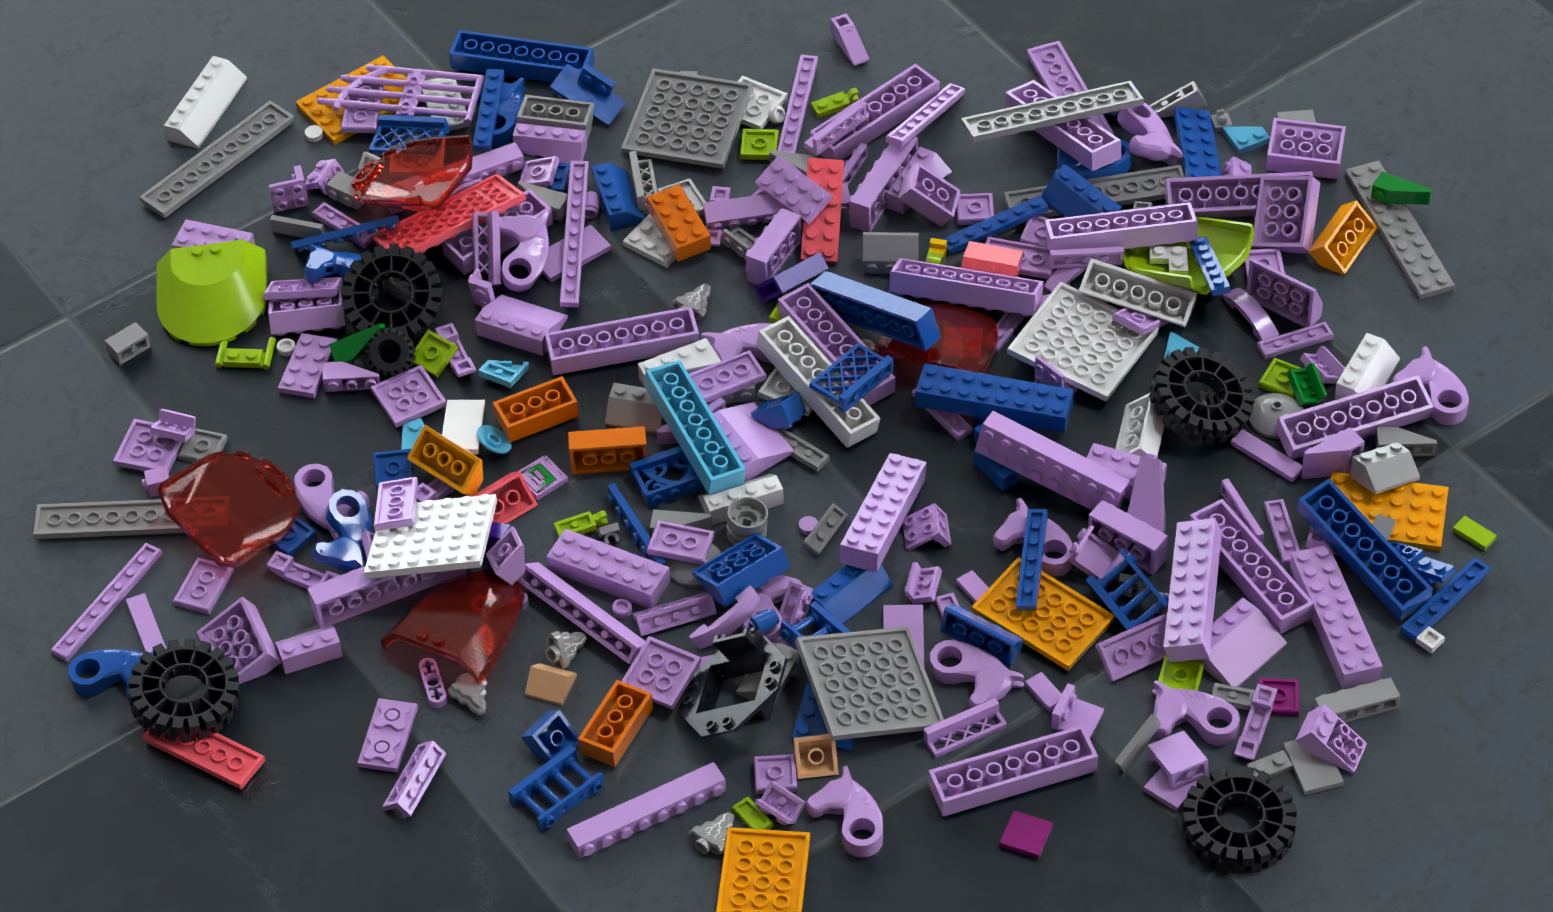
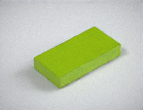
[1452,516,1497,551]
[732,796,773,830]

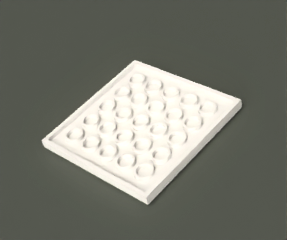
[1006,282,1159,401]
[364,494,497,579]

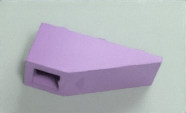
[831,13,869,66]
[323,362,380,392]

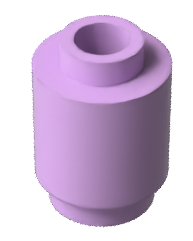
[585,191,600,219]

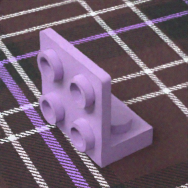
[268,165,309,212]
[1035,356,1077,394]
[902,503,951,550]
[1051,683,1104,738]

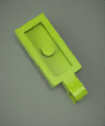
[811,88,859,119]
[554,510,608,537]

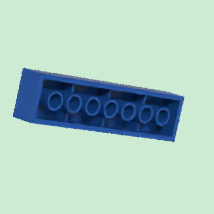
[449,30,595,83]
[811,271,941,351]
[915,363,1074,433]
[1297,479,1433,622]

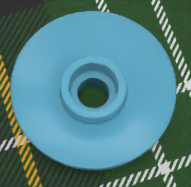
[477,425,511,454]

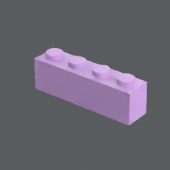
[513,123,587,164]
[887,147,952,214]

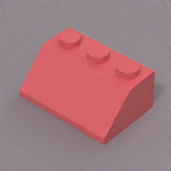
[961,241,1024,277]
[470,471,538,524]

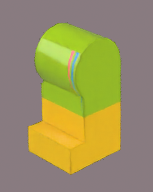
[925,238,947,265]

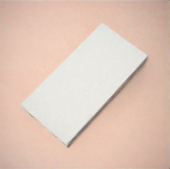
[442,400,485,454]

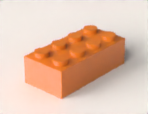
[647,184,711,262]
[493,376,579,443]
[568,426,648,474]
[578,680,654,767]

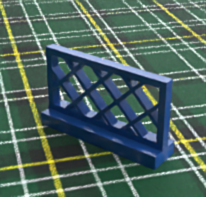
[369,115,450,156]
[809,343,893,413]

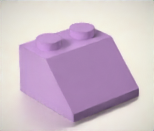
[486,526,525,585]

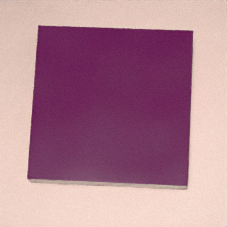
[1258,678,1299,716]
[999,811,1053,859]

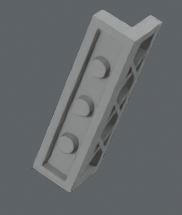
[629,151,657,211]

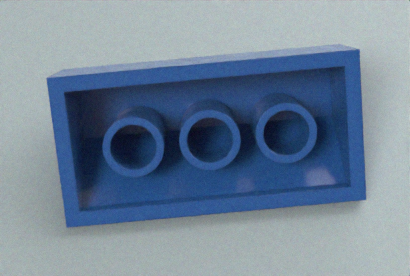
[591,162,645,231]
[1041,164,1121,217]
[809,565,893,625]
[940,604,1024,667]

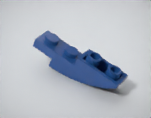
[1390,541,1456,585]

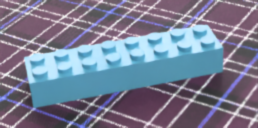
[644,360,746,495]

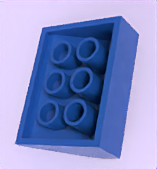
[691,533,791,606]

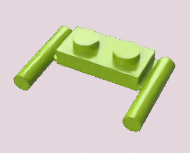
[215,337,276,370]

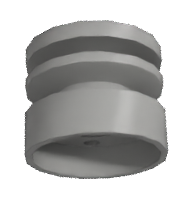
[726,497,768,545]

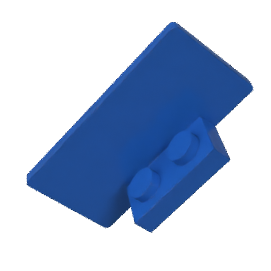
[550,64,626,126]

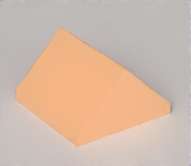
[525,663,577,706]
[794,734,839,779]

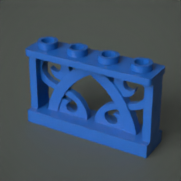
[629,446,705,508]

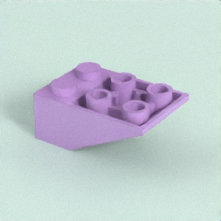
[1301,427,1365,479]
[1295,704,1367,773]

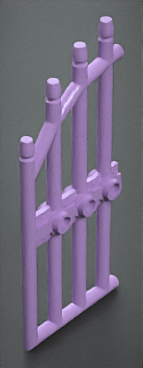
[317,65,485,124]

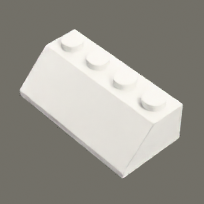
[1335,333,1400,399]
[1116,393,1165,456]
[698,474,784,526]

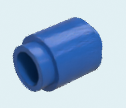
[748,609,780,634]

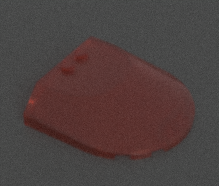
[351,135,473,211]
[873,298,998,374]
[158,451,299,568]

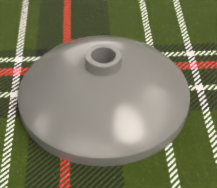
[1248,393,1304,439]
[665,544,721,587]

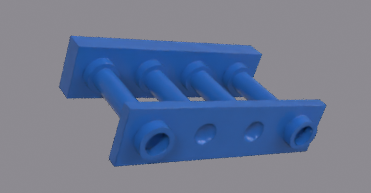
[1086,549,1169,630]
[779,601,851,651]
[508,745,604,832]

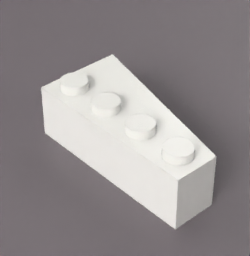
[638,338,721,388]

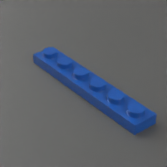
[472,69,505,151]
[942,195,1049,255]
[291,215,400,252]
[1189,237,1231,296]
[606,483,666,566]
[1016,509,1048,611]
[1400,557,1491,642]

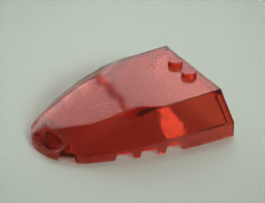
[380,569,525,684]

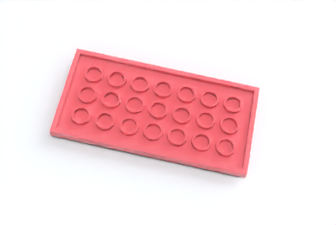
[371,174,527,253]

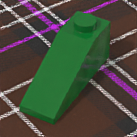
[1371,171,1432,205]
[329,324,385,365]

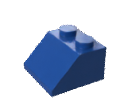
[751,392,807,430]
[521,710,579,762]

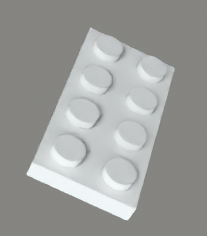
[422,78,470,131]

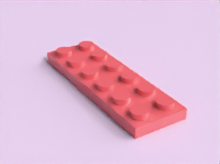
[800,158,844,264]
[142,729,265,790]

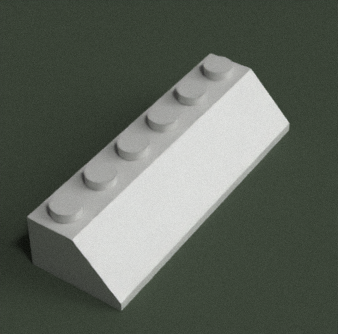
[164,56,247,149]
[1079,258,1197,327]

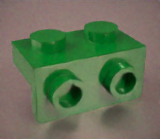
[1286,363,1327,406]

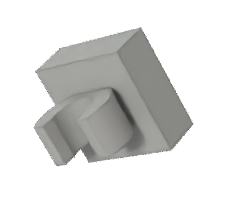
[1210,109,1232,133]
[597,522,620,545]
[1119,573,1140,597]

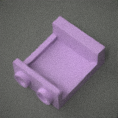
[1067,525,1130,585]
[1148,731,1209,789]

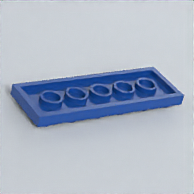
[1173,107,1222,178]

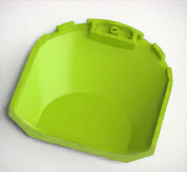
[1123,217,1255,295]
[156,240,267,346]

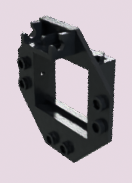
[678,627,788,739]

